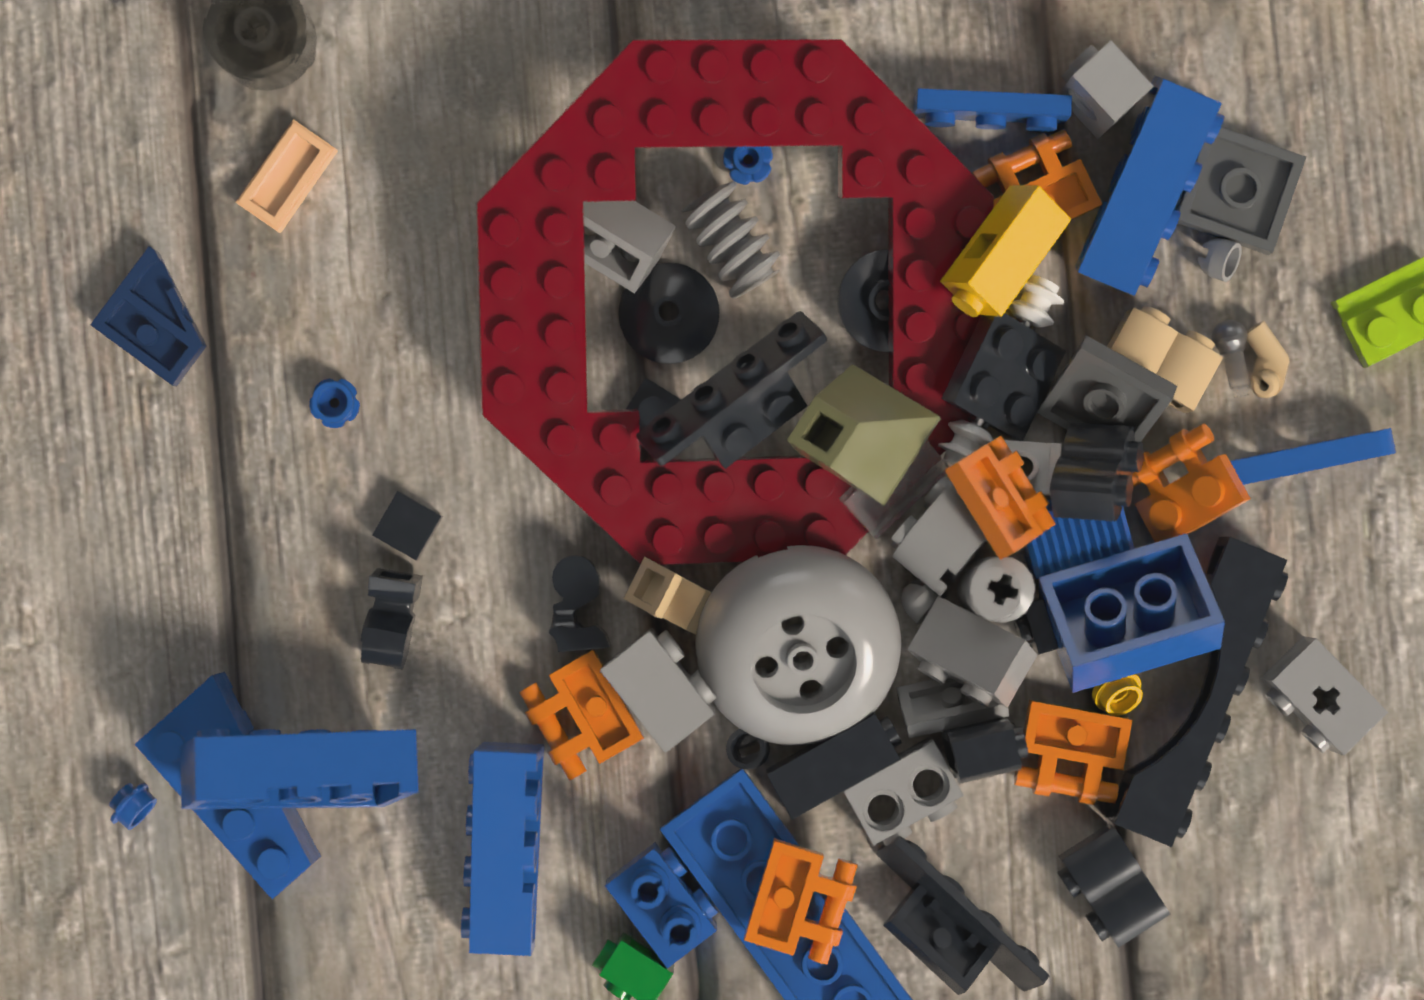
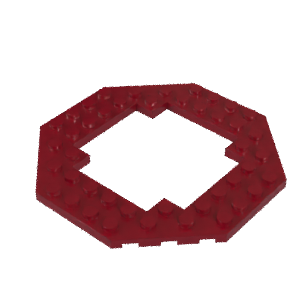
[476,39,994,565]

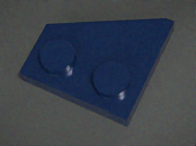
[90,246,207,387]

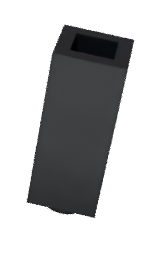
[766,713,902,820]

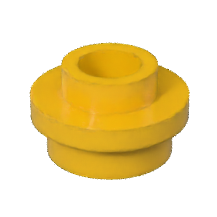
[1092,674,1143,716]

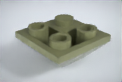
[786,364,941,506]

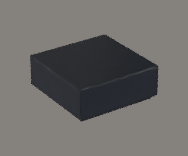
[372,491,443,561]

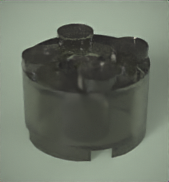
[203,0,317,91]

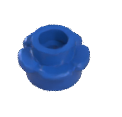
[723,147,773,185]
[309,378,360,428]
[109,783,157,830]

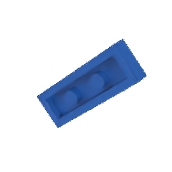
[913,88,1072,132]

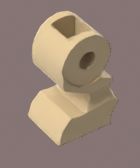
[623,557,711,635]

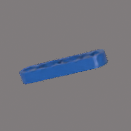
[1230,428,1396,485]

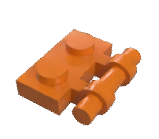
[972,129,1103,220]
[1132,423,1251,542]
[945,436,1056,560]
[519,649,644,781]
[1014,700,1132,805]
[744,838,858,964]

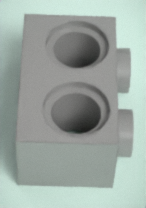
[844,737,964,846]

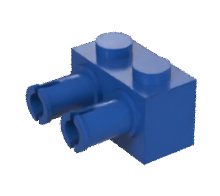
[605,842,719,969]

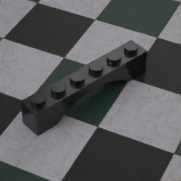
[1106,536,1288,847]

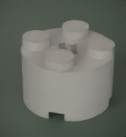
[891,476,988,596]

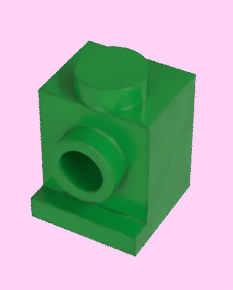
[592,932,674,1000]

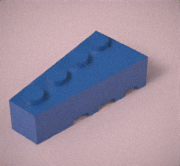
[1075,75,1225,296]
[134,672,321,899]
[180,729,419,809]
[461,742,544,956]

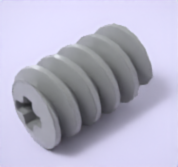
[681,181,780,299]
[957,556,1035,623]

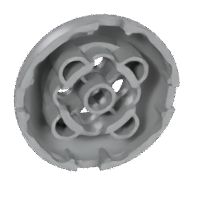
[695,545,901,746]

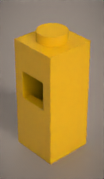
[940,185,1072,317]

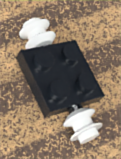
[938,275,1066,465]

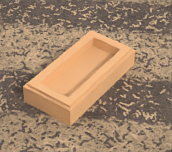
[235,119,338,234]

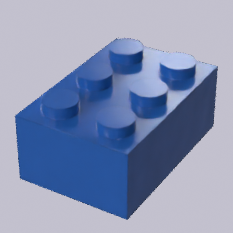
[1039,533,1225,693]

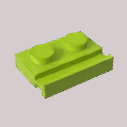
[1331,257,1424,368]

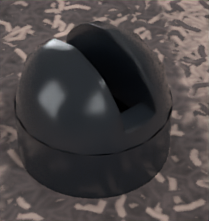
[726,729,770,769]

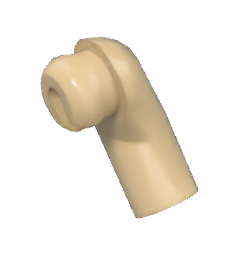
[1247,321,1290,398]

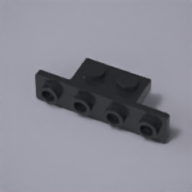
[636,311,827,469]
[876,836,1049,995]

